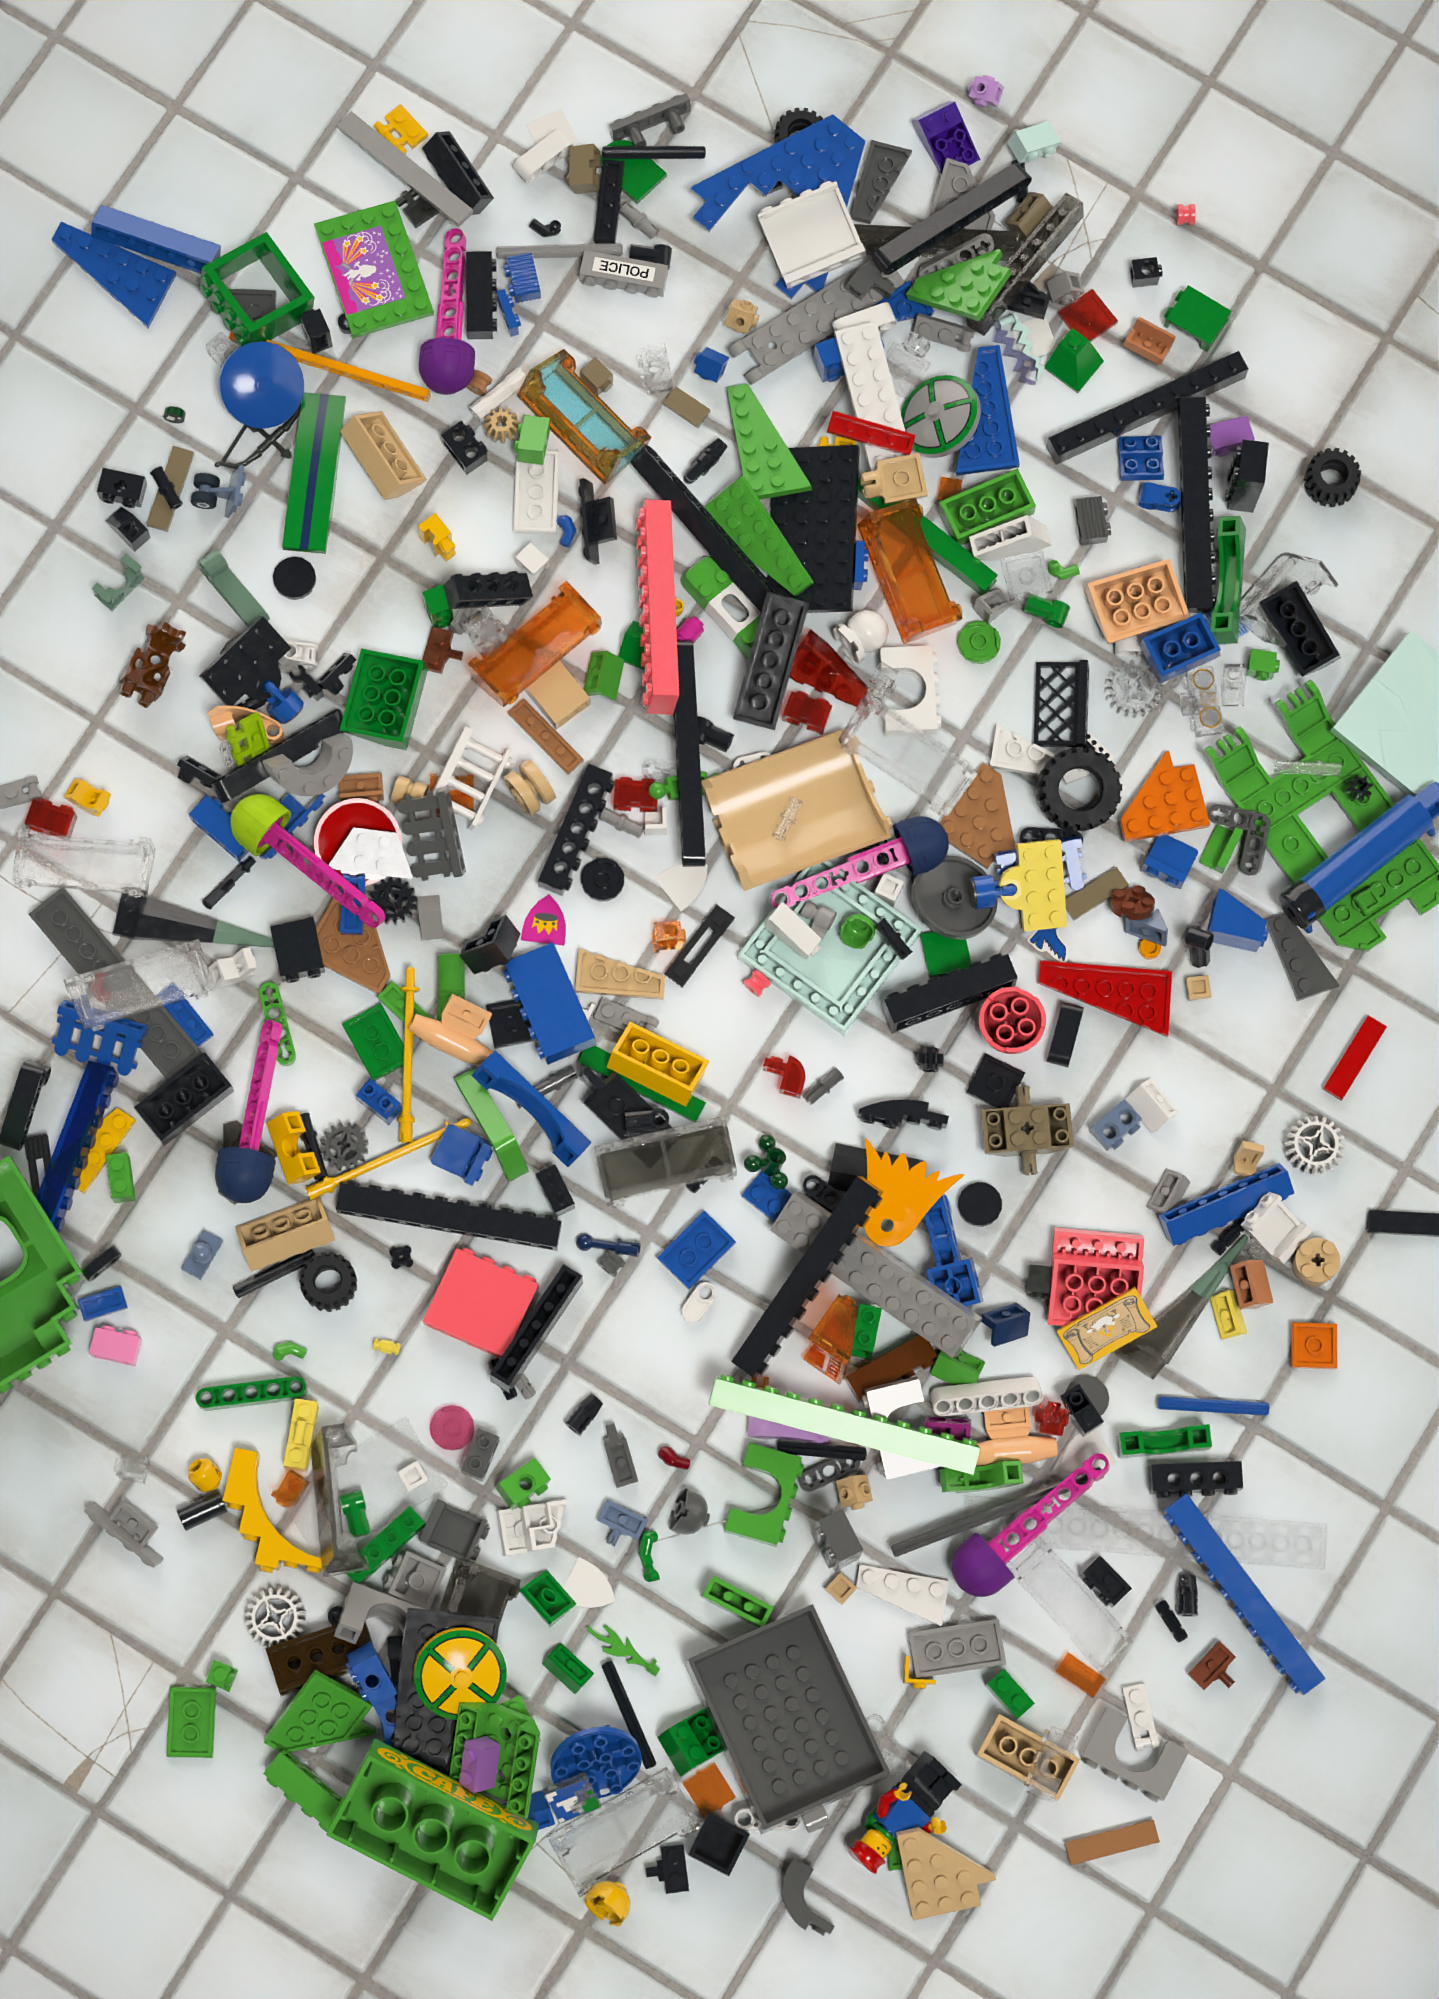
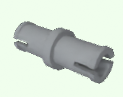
[619,201,660,239]
[599,807,645,839]

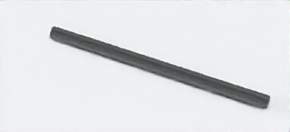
[891,1467,1104,1557]

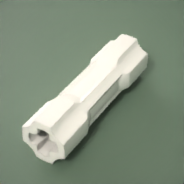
[469,367,529,422]

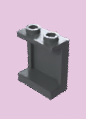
[419,1499,490,1565]

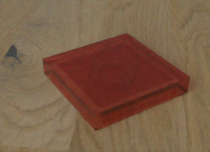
[1058,289,1118,342]

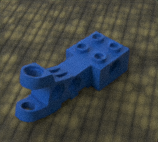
[924,1194,983,1306]
[346,1641,397,1748]

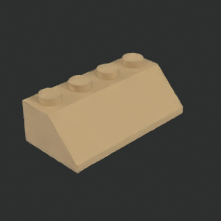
[340,411,427,500]
[235,1196,335,1271]

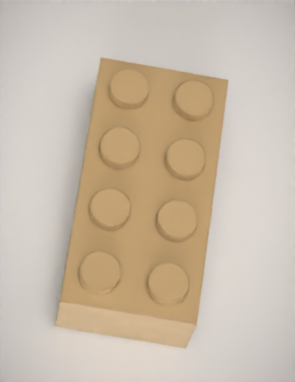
[976,1714,1080,1802]

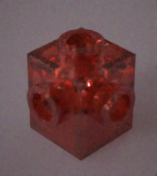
[1034,1401,1069,1436]

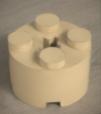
[1292,1238,1340,1287]

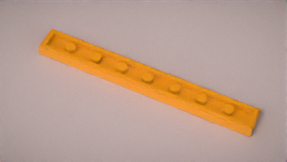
[266,340,431,402]

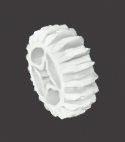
[1284,1115,1345,1176]
[244,1587,306,1647]

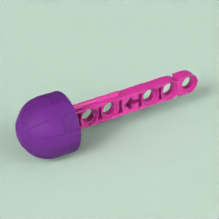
[419,228,475,395]
[952,1453,1110,1597]

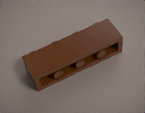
[845,1335,937,1403]

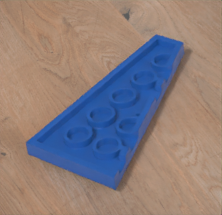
[52,222,176,329]

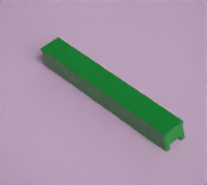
[858,470,998,596]

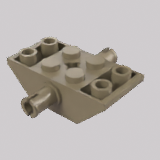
[981,1085,1074,1176]

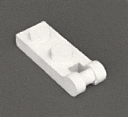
[1122,1683,1159,1751]

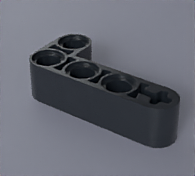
[0,1060,51,1151]

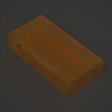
[1055,1653,1106,1698]

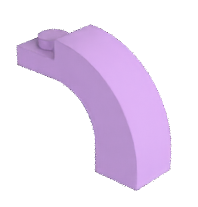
[748,1416,829,1444]

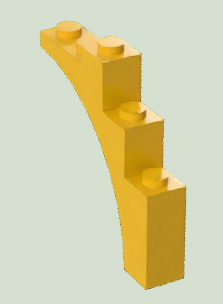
[223,1448,328,1574]

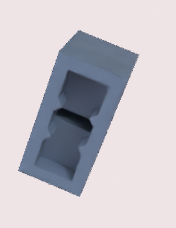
[1089,1099,1142,1151]

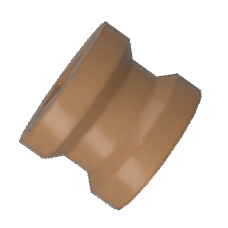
[466,370,492,396]

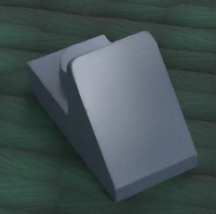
[1125,909,1168,947]

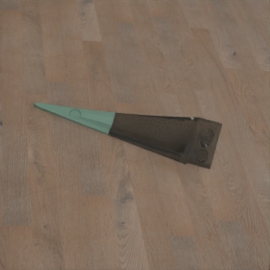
[1117,1235,1248,1380]

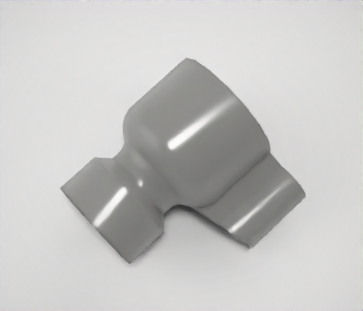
[801,900,837,941]

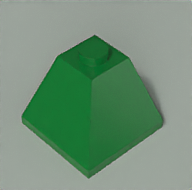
[1044,328,1104,393]

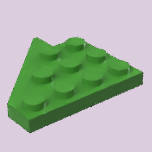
[906,249,1011,321]
[264,1670,376,1752]

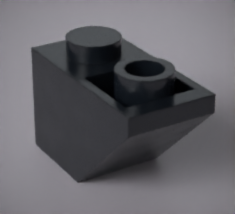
[105,507,150,552]
[1060,1384,1104,1437]

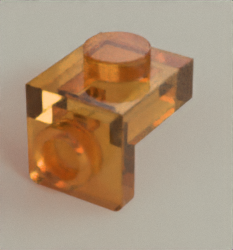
[271,1470,310,1507]

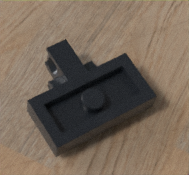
[645,1844,689,1894]

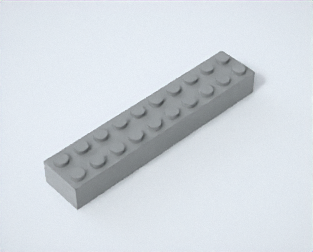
[770,1192,983,1358]

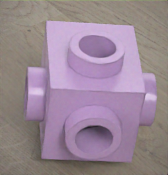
[969,75,1004,107]

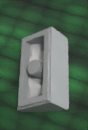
[449,608,477,635]
[1146,1169,1190,1215]

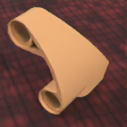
[207,706,284,745]

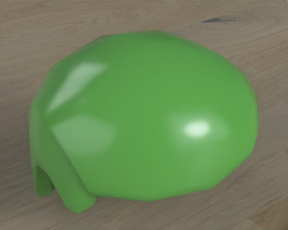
[840,914,875,949]

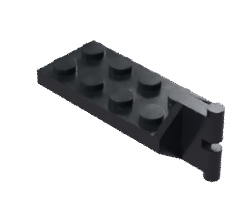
[579,1067,681,1169]

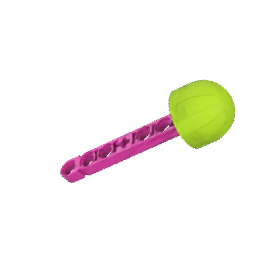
[231,794,386,928]

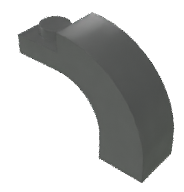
[782,1857,835,1936]

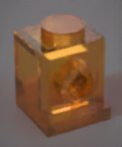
[651,921,686,953]

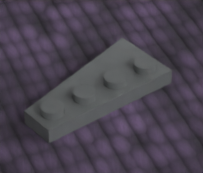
[850,140,912,224]
[1266,913,1339,1002]

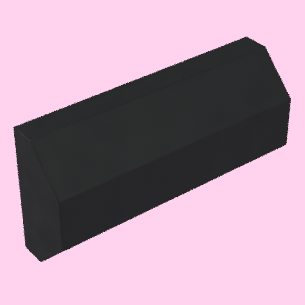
[828,1143,923,1191]

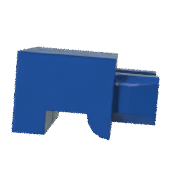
[356,1078,402,1126]

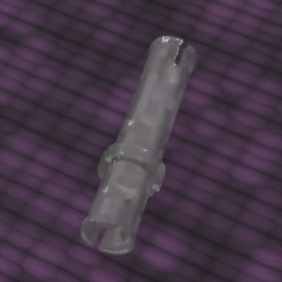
[1274,759,1341,777]

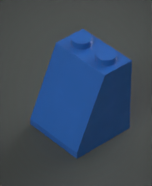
[1207,888,1269,952]

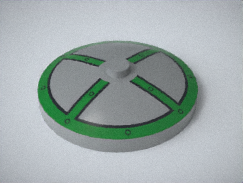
[901,375,981,458]

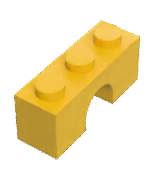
[266,1111,321,1185]

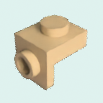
[1234,1141,1264,1177]

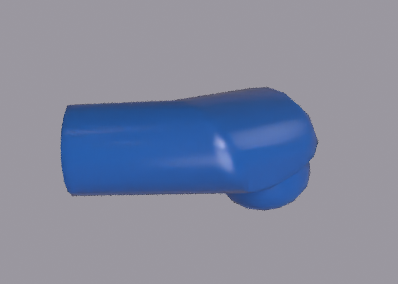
[557,515,576,548]

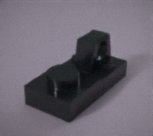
[316,653,356,695]
[177,755,222,788]

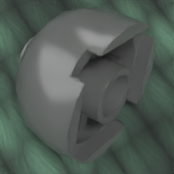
[669,1488,710,1535]

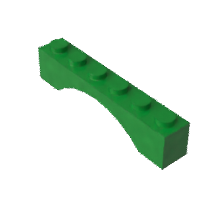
[1211,516,1246,644]

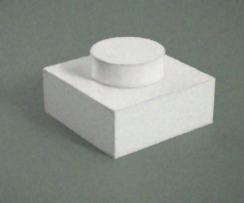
[398,1461,429,1493]

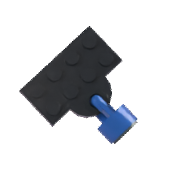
[199,616,304,724]

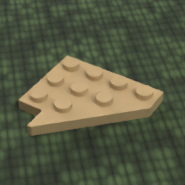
[896,1827,996,1921]

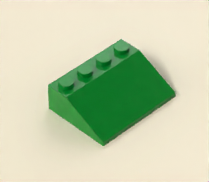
[340,648,428,750]

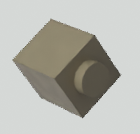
[580,357,613,396]

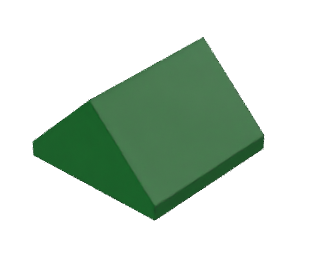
[618,621,645,670]
[519,1570,576,1627]

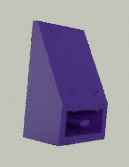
[911,101,981,175]

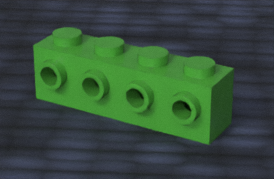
[263,1749,342,1832]

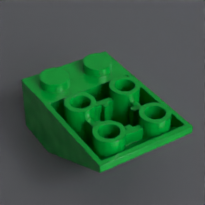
[657,1709,723,1777]

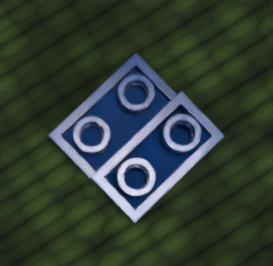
[1118,436,1164,481]

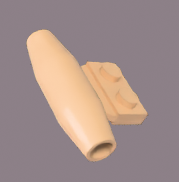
[408,994,493,1066]
[976,1407,1058,1466]

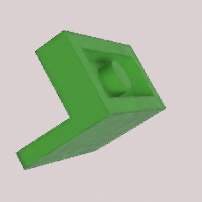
[584,651,624,700]
[1199,825,1243,874]
[931,1350,985,1385]

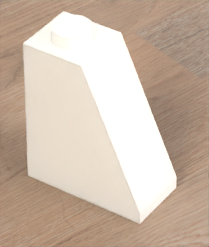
[765,902,822,960]

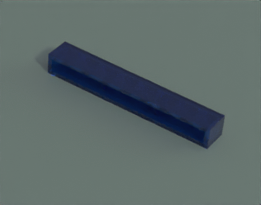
[36,1060,119,1233]

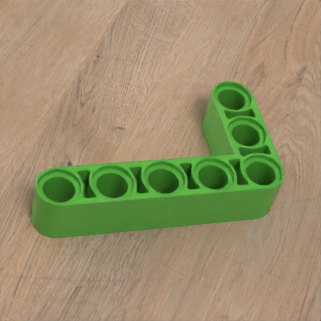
[454,1068,529,1182]

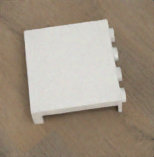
[757,181,866,289]

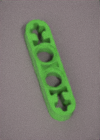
[259,982,296,1066]

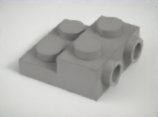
[383,1550,446,1610]

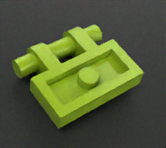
[226,712,270,766]

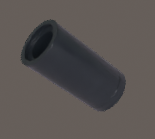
[177,1491,228,1531]

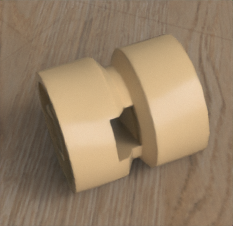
[391,776,429,812]

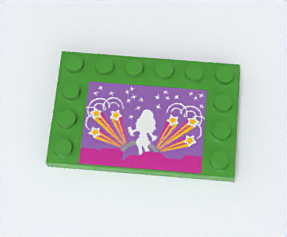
[314,201,434,339]

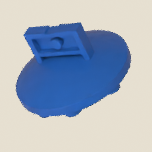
[550,1725,642,1800]

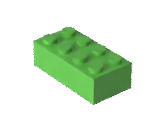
[938,468,1036,545]

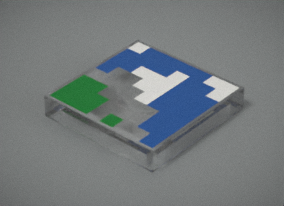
[542,1773,602,1824]

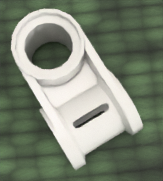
[278,641,319,669]

